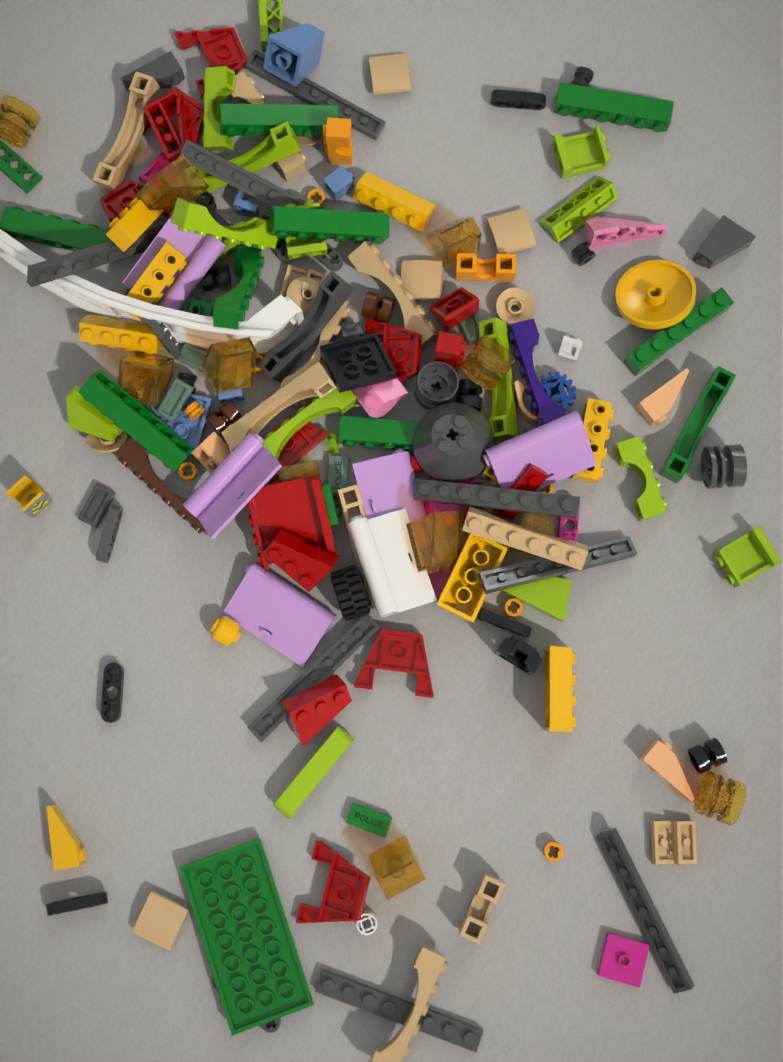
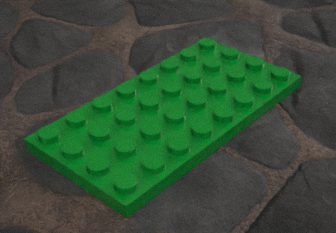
[180,837,314,1036]

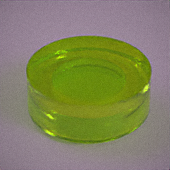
[328,433,340,454]

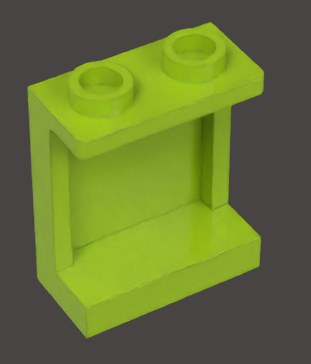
[552,125,611,179]
[284,201,327,260]
[713,526,781,588]

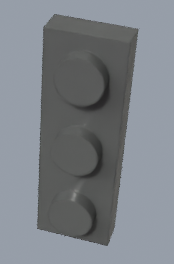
[148,319,182,360]

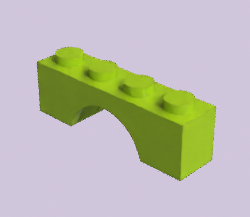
[202,66,235,152]
[613,436,667,522]

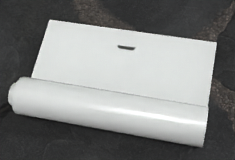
[348,508,437,618]

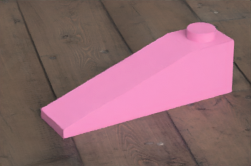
[583,216,668,249]
[353,378,409,419]

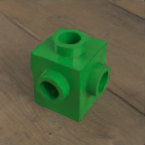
[187,297,214,317]

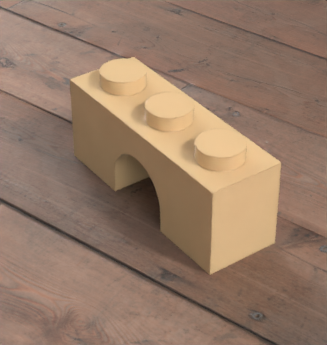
[458,872,505,945]

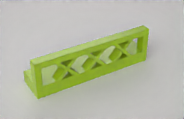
[258,0,284,52]
[540,176,618,243]

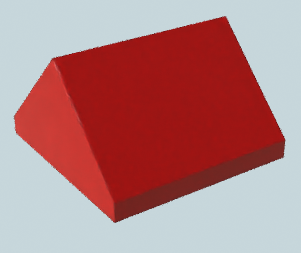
[429,287,479,332]

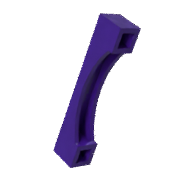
[508,318,567,427]

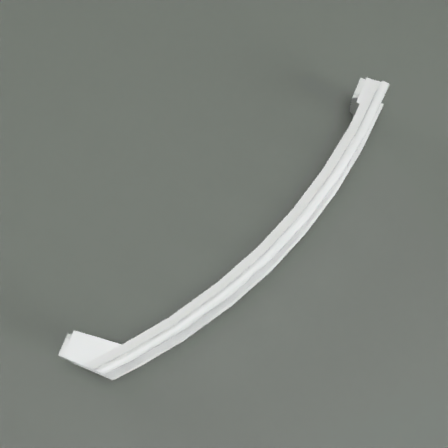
[0,229,304,355]

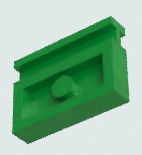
[322,482,341,526]

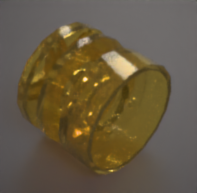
[0,95,41,148]
[461,336,515,390]
[694,771,746,825]

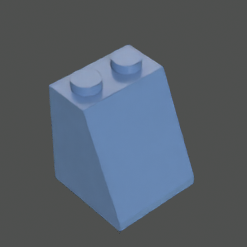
[263,23,325,87]

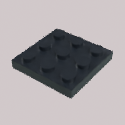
[320,333,397,393]

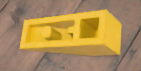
[46,804,86,871]

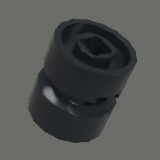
[201,264,232,292]
[456,379,483,411]
[688,738,727,774]

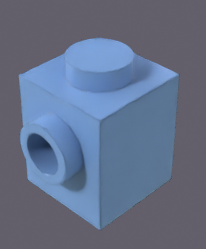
[323,165,354,201]

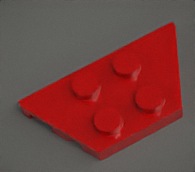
[263,415,330,483]

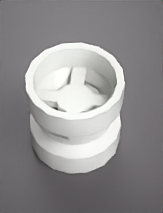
[356,910,378,935]

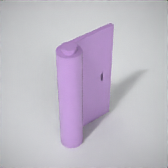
[122,214,227,310]
[483,411,597,491]
[183,432,282,539]
[352,449,434,549]
[222,562,337,668]

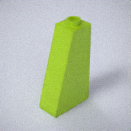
[499,566,572,622]

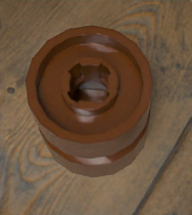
[361,291,395,323]
[206,400,242,437]

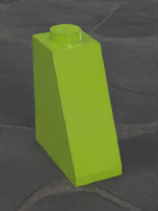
[66,385,123,442]

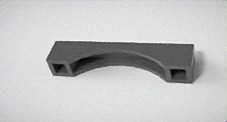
[257,270,355,382]

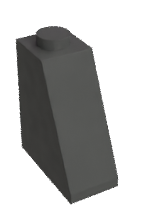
[693,215,756,269]

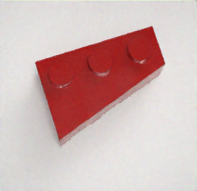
[143,89,189,166]
[434,331,466,372]
[262,530,339,592]
[282,674,352,746]

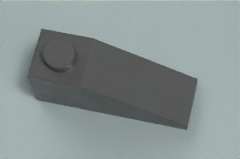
[121,51,185,91]

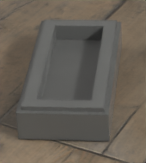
[78,483,116,528]

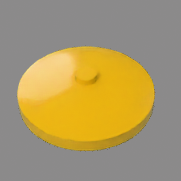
[615,260,696,329]

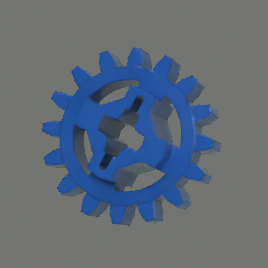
[539,372,576,412]

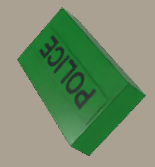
[346,803,392,837]

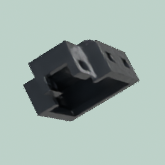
[495,637,543,675]

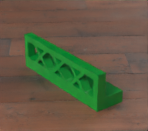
[0,139,43,194]

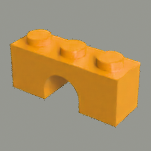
[323,118,353,165]
[455,253,516,282]

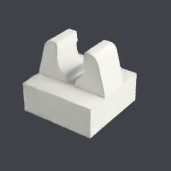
[558,335,583,360]

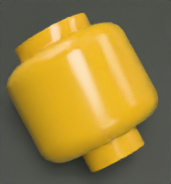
[209,616,241,646]

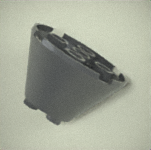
[413,402,494,483]

